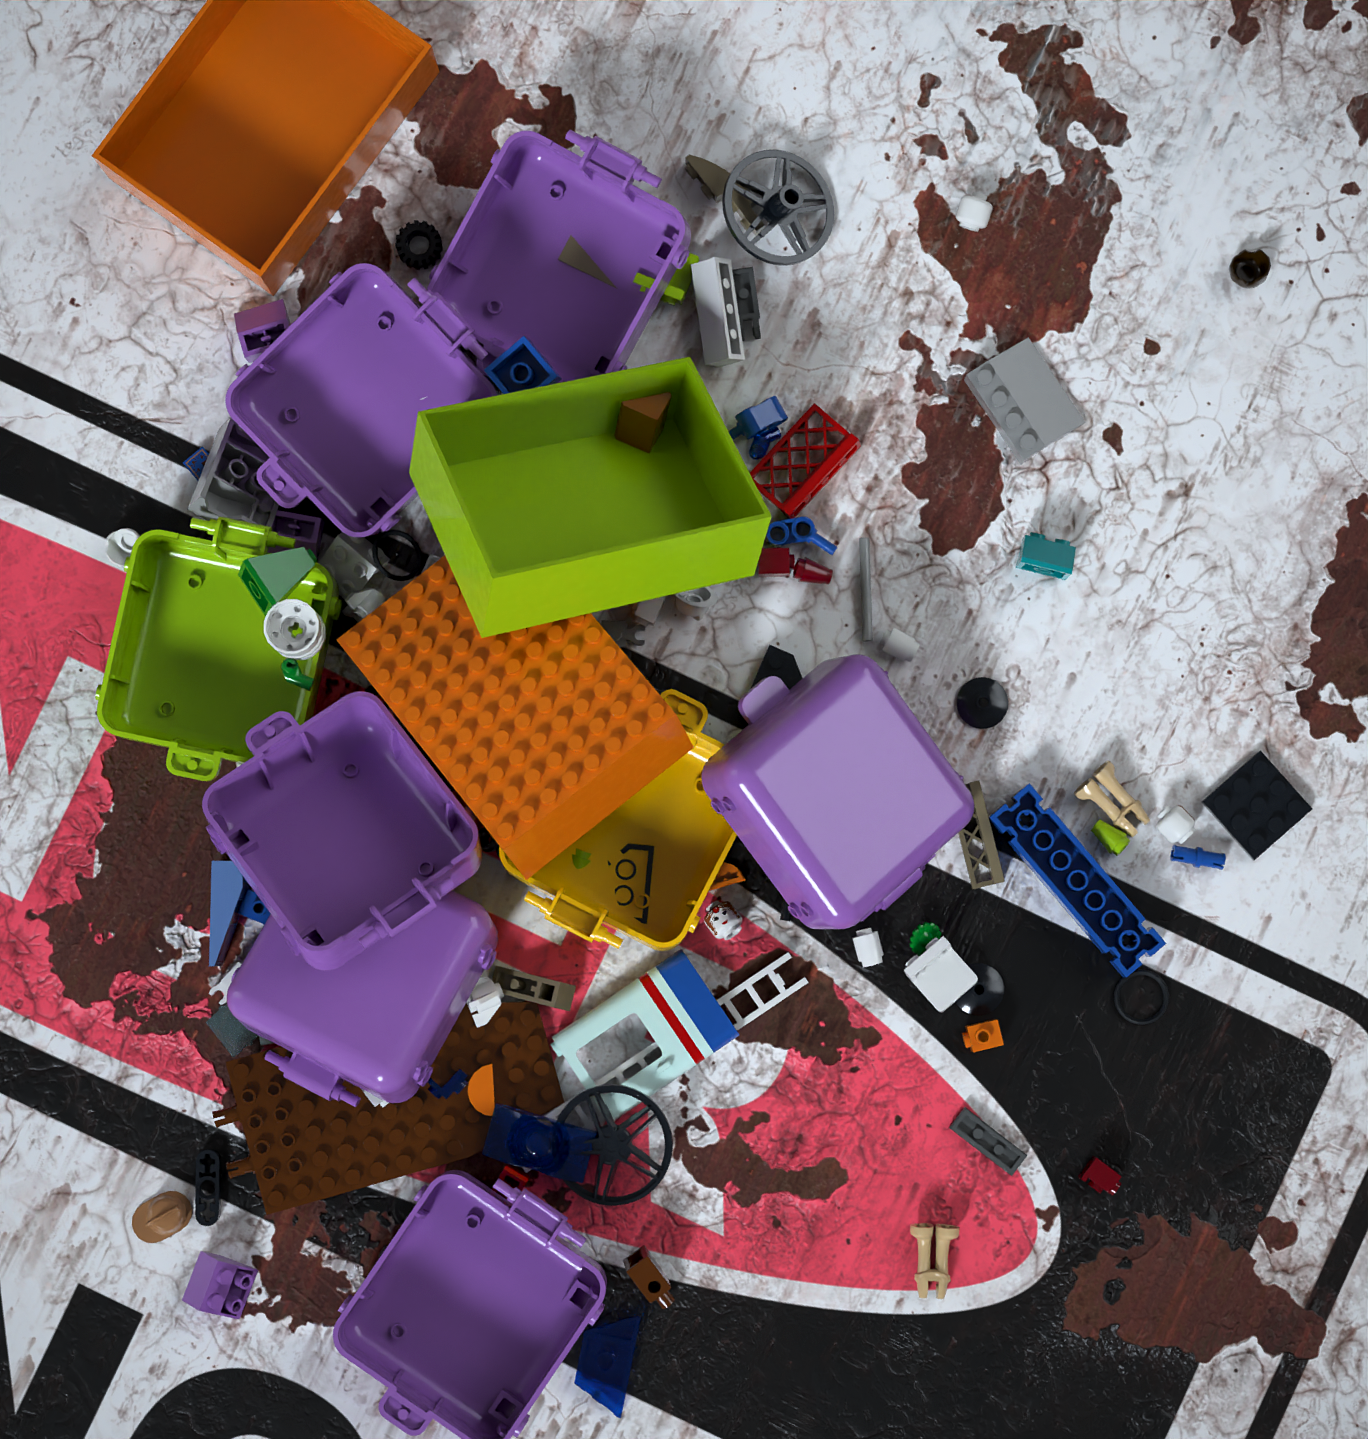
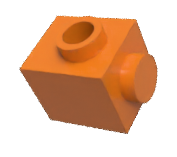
[962,1019,1004,1052]

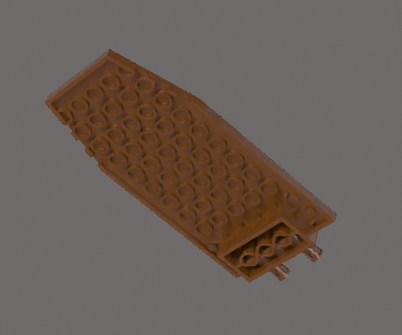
[212,1002,565,1215]

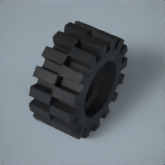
[395,220,443,270]

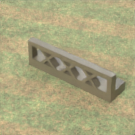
[958,780,1005,889]

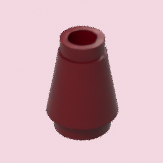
[793,557,833,585]

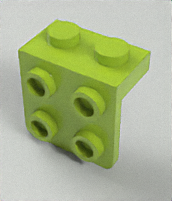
[633,253,699,306]

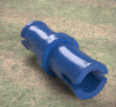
[1170,845,1226,870]

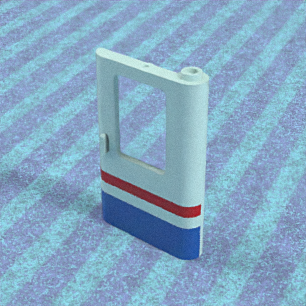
[550,949,739,1121]

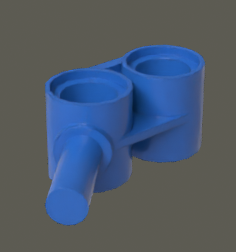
[728,396,788,440]
[766,517,838,555]

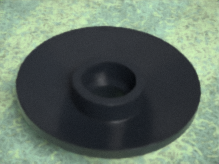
[956,677,1008,729]
[955,963,1004,1016]

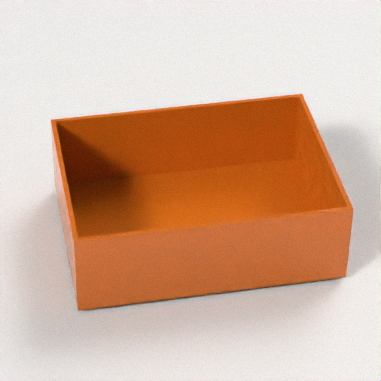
[92,0,440,296]
[337,555,694,880]

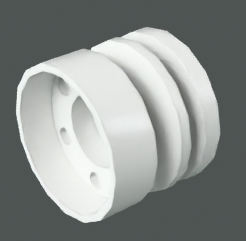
[264,599,326,660]

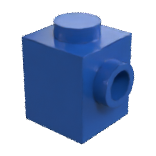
[238,889,271,924]

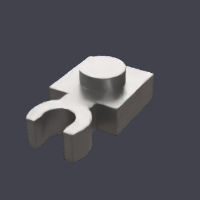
[601,620,645,648]

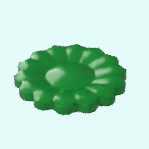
[910,922,941,956]

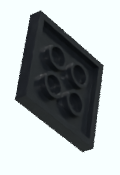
[1201,750,1312,860]

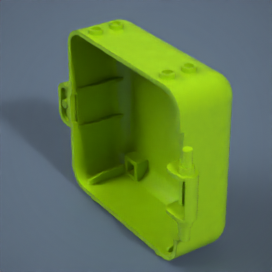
[95,516,342,781]

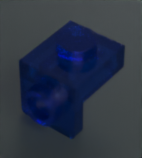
[428,1068,468,1099]

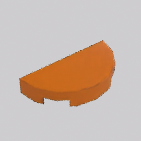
[709,862,746,891]
[467,1064,495,1116]

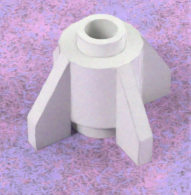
[342,588,388,622]
[466,977,504,1028]

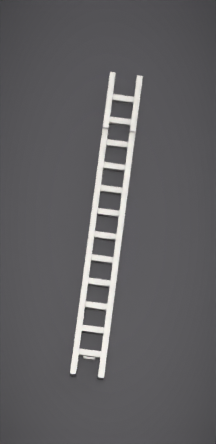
[506,952,809,1173]

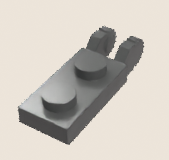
[732,267,761,341]

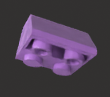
[234,299,291,363]
[268,510,325,561]
[182,1251,258,1319]

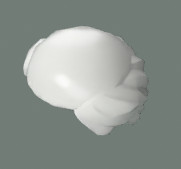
[106,528,140,567]

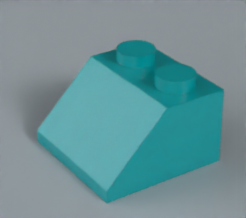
[1016,532,1076,580]

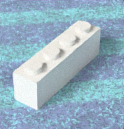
[691,257,745,367]

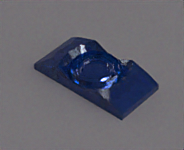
[482,1103,597,1183]

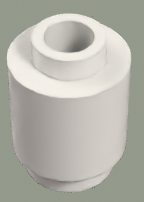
[880,628,920,662]
[852,927,884,967]

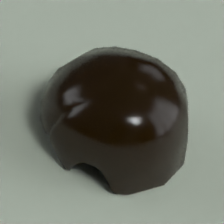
[1229,249,1271,288]

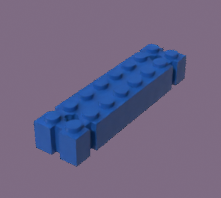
[989,783,1167,978]

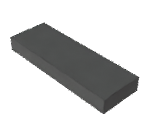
[949,1107,1027,1176]

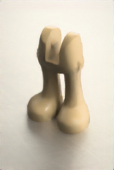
[1074,760,1150,837]
[910,1223,960,1299]

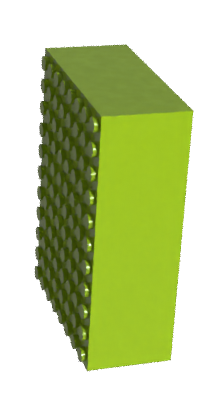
[409,357,772,638]

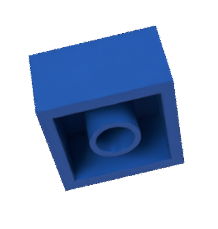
[484,336,562,394]

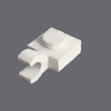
[209,961,243,1005]

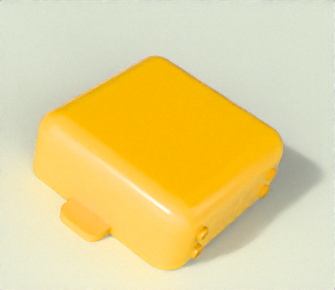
[499,689,737,951]

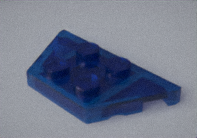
[574,1315,641,1418]

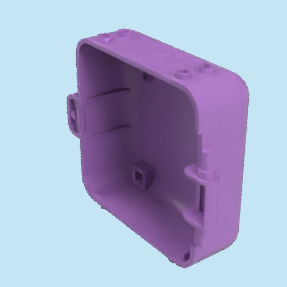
[427,130,691,383]
[225,263,501,538]
[702,654,974,929]
[202,691,483,971]
[227,890,498,1107]
[333,1170,607,1439]

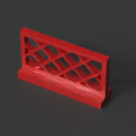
[750,403,861,519]

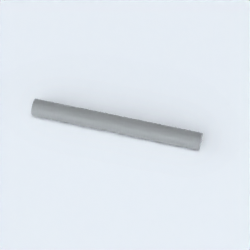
[859,537,873,641]

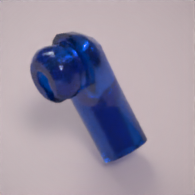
[749,427,781,460]

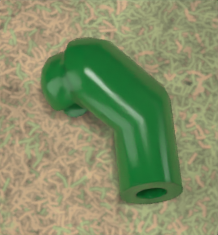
[281,658,315,691]

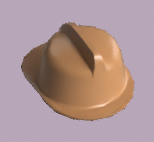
[132,1191,192,1243]

